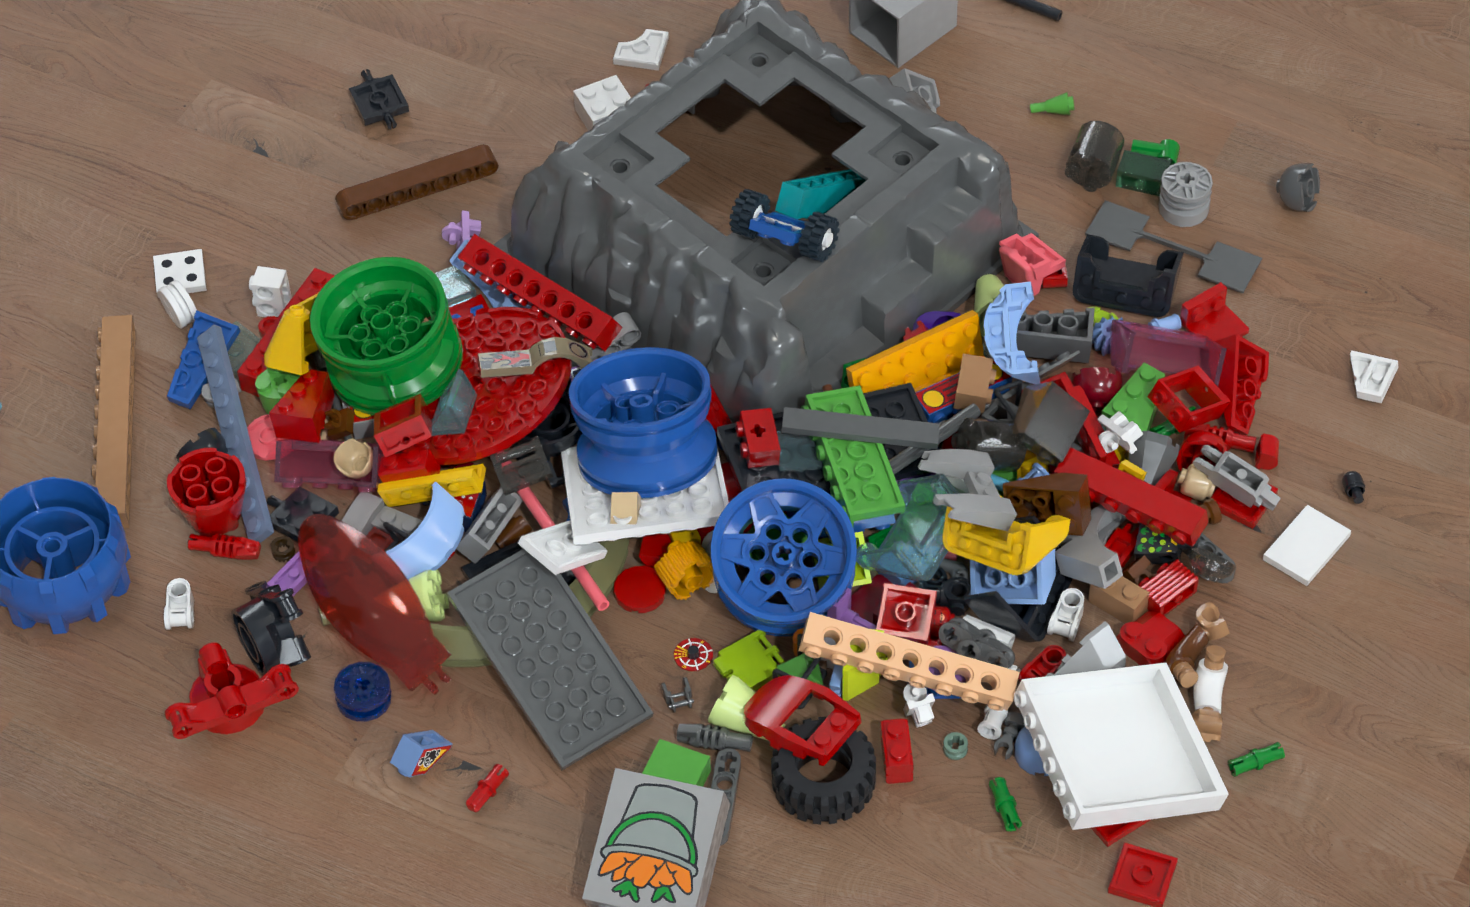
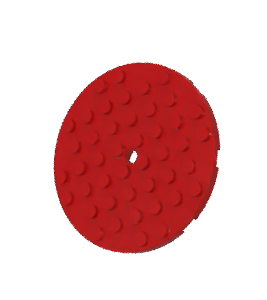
[400,307,572,465]

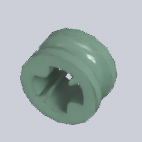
[943,732,968,760]

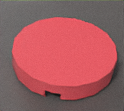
[247,414,294,461]

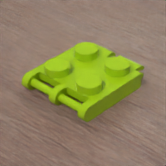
[713,630,785,691]

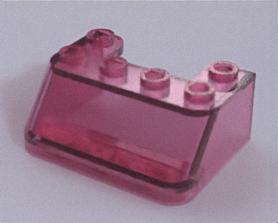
[274,439,384,492]

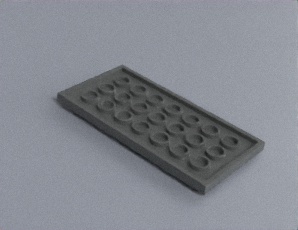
[447,549,654,771]

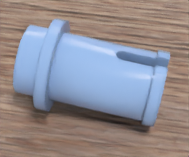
[1148,314,1181,338]

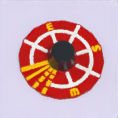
[674,638,713,671]

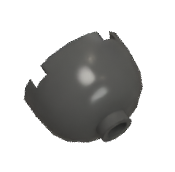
[1276,163,1320,212]

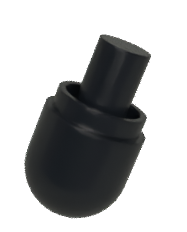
[1342,471,1365,504]

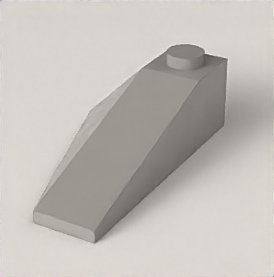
[889,68,940,113]
[1045,621,1126,677]

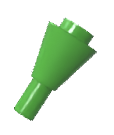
[1030,92,1075,115]

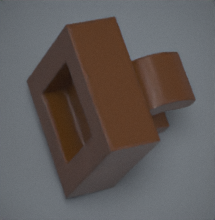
[324,407,354,440]
[1122,555,1152,585]

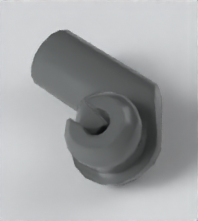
[937,557,970,582]

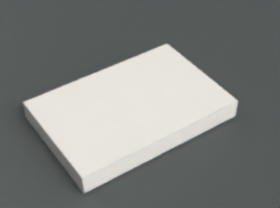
[1263,505,1351,586]
[518,520,607,575]

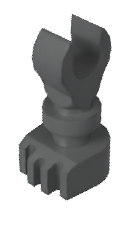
[994,712,1025,760]

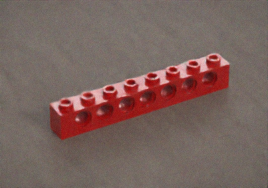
[457,234,623,352]

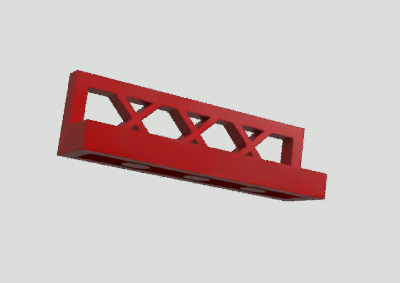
[1056,377,1120,469]

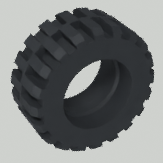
[771,717,876,825]

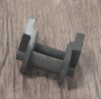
[661,677,694,713]

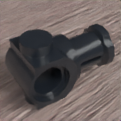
[919,577,971,616]

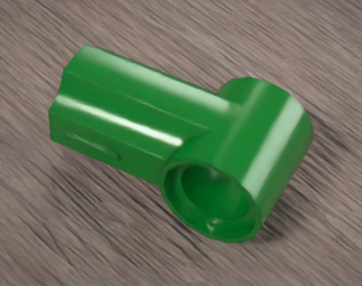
[1130,139,1180,171]

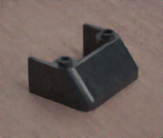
[963,515,1073,643]

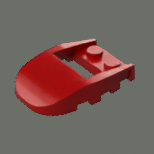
[743,675,862,767]

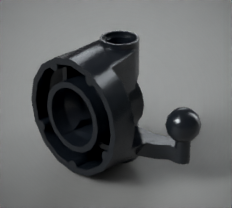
[512,392,582,489]

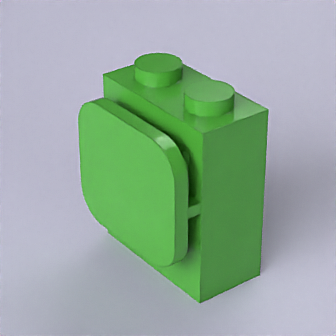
[642,739,711,787]

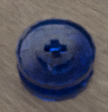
[334,662,392,722]

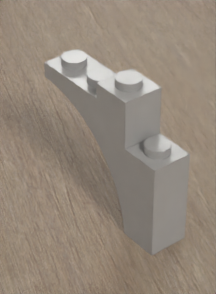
[1055,504,1126,589]

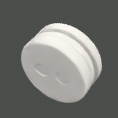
[158,280,197,329]

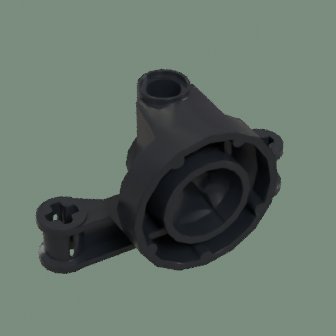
[231,581,311,676]

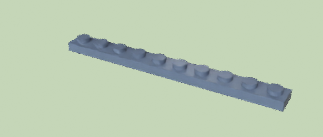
[197,324,274,543]

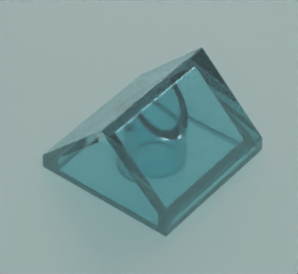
[432,369,477,436]

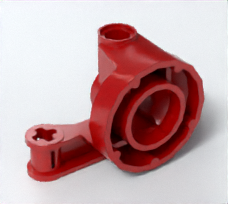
[164,642,299,739]

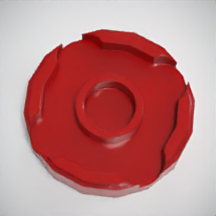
[614,566,666,613]

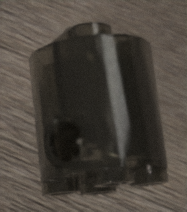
[1065,121,1124,192]
[951,418,1027,472]

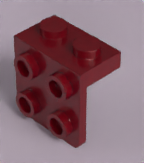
[851,574,918,625]

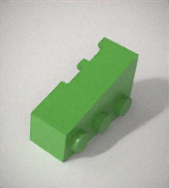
[1101,363,1165,432]

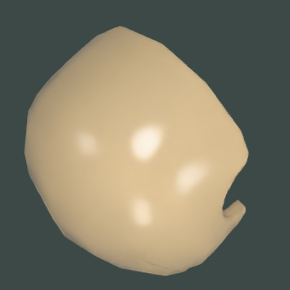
[333,439,375,479]

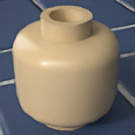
[1177,464,1216,501]

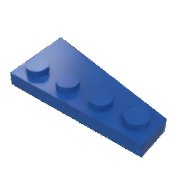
[167,310,241,410]

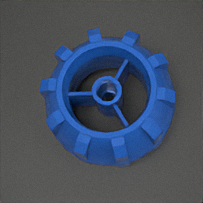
[0,477,131,634]

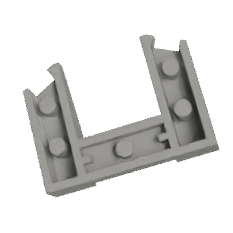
[918,449,1017,531]
[329,490,422,585]

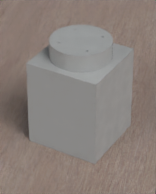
[849,0,958,68]

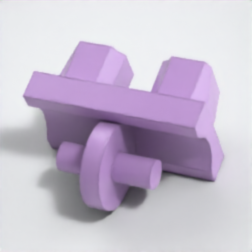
[442,210,481,250]

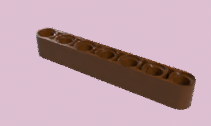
[335,144,499,220]

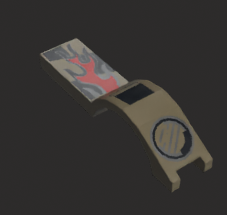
[478,337,594,378]

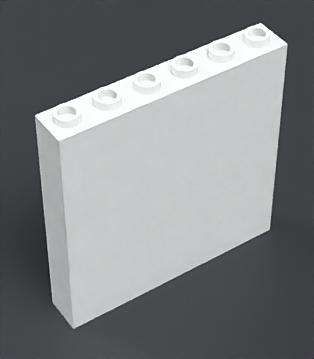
[1014,663,1229,830]

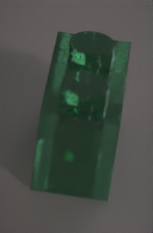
[1116,150,1171,196]

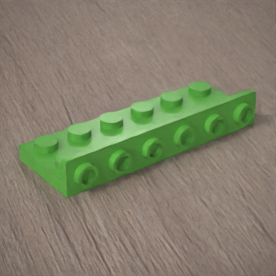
[801,385,906,526]

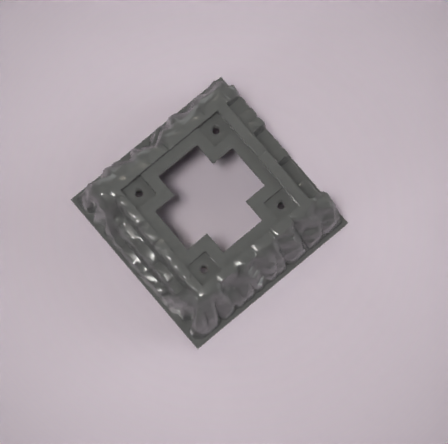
[494,0,1039,424]

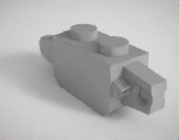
[1193,445,1281,511]

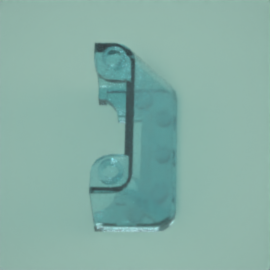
[856,474,960,582]

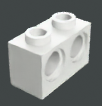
[249,266,292,317]

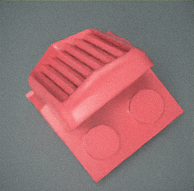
[999,233,1066,296]

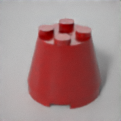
[167,448,246,537]

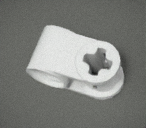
[164,578,194,630]
[1047,588,1084,642]

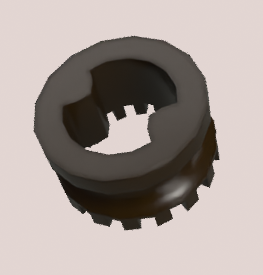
[271,536,296,562]

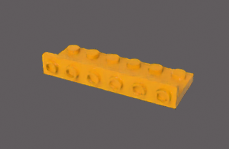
[846,310,985,393]

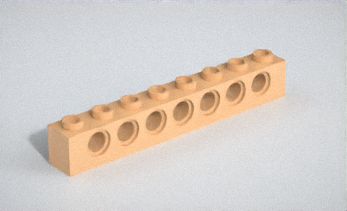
[798,612,1020,711]

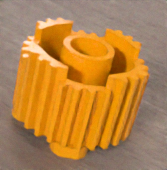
[654,540,714,600]

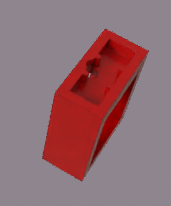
[1147,365,1231,433]
[374,393,432,457]

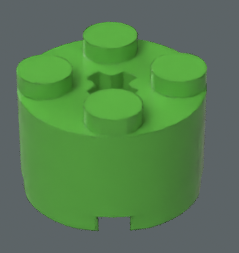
[255,367,301,414]

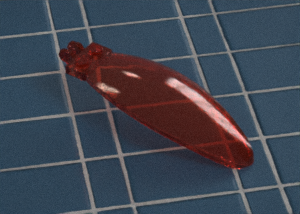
[298,514,452,695]

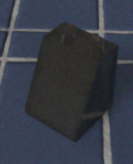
[1011,381,1090,465]

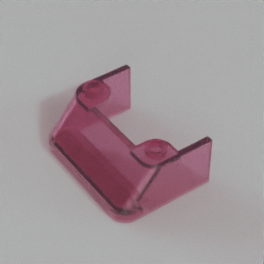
[1110,320,1227,386]

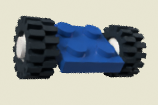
[729,189,840,262]

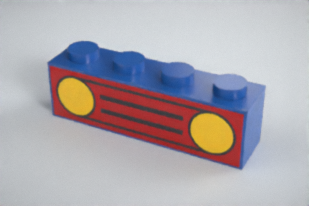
[915,360,1013,423]

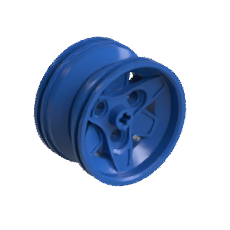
[569,347,718,498]

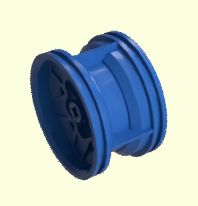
[711,479,857,637]

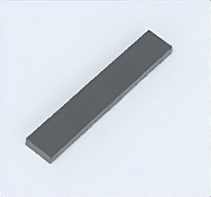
[781,407,939,449]

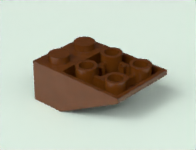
[1003,473,1092,536]

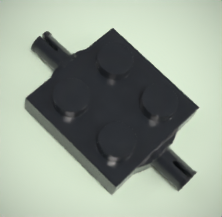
[349,69,409,129]
[267,486,339,545]

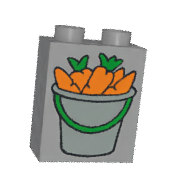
[582,768,730,907]

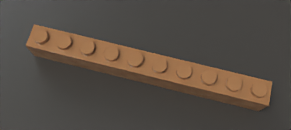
[92,315,136,528]

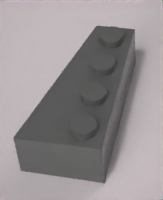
[1016,307,1095,363]

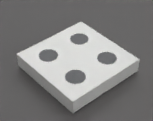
[153,249,207,298]

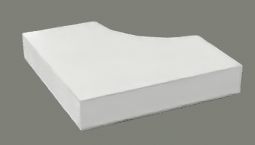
[613,29,669,71]

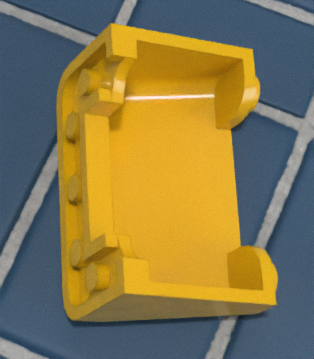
[264,293,318,375]
[942,496,1071,576]

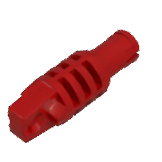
[1184,424,1257,453]
[188,534,261,560]

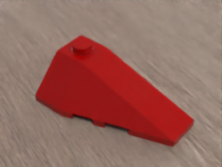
[1212,334,1269,435]

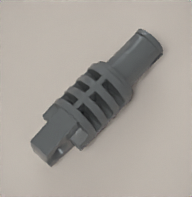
[677,724,753,752]

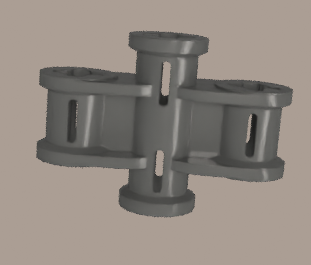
[939,617,1015,668]

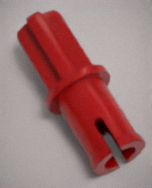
[465,764,509,812]

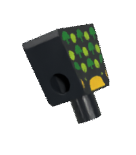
[1134,523,1199,564]

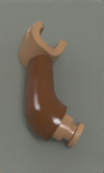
[1165,602,1230,688]

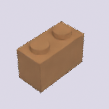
[954,353,996,413]
[1088,576,1149,623]

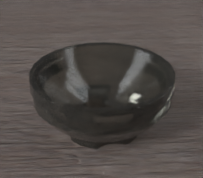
[1188,547,1236,582]

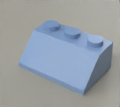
[970,549,1056,604]

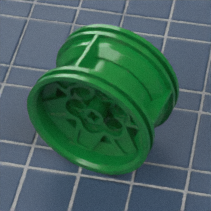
[310,257,463,415]

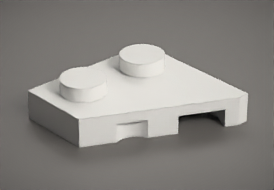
[1350,350,1398,403]

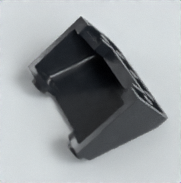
[1072,234,1184,317]

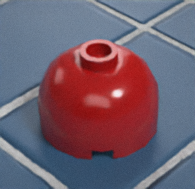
[1177,430,1229,471]

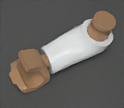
[1192,645,1228,742]

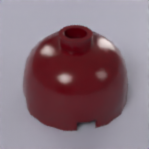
[1072,367,1123,412]

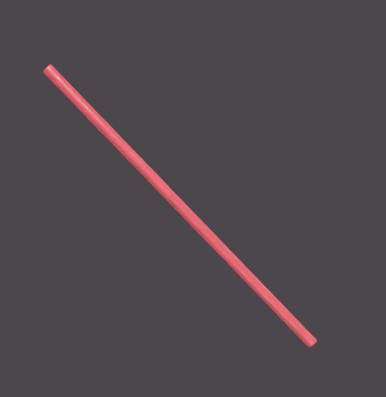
[492,450,609,611]

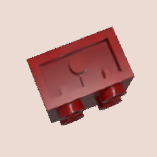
[1180,282,1249,354]

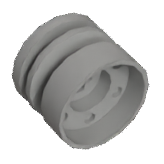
[1158,162,1213,227]

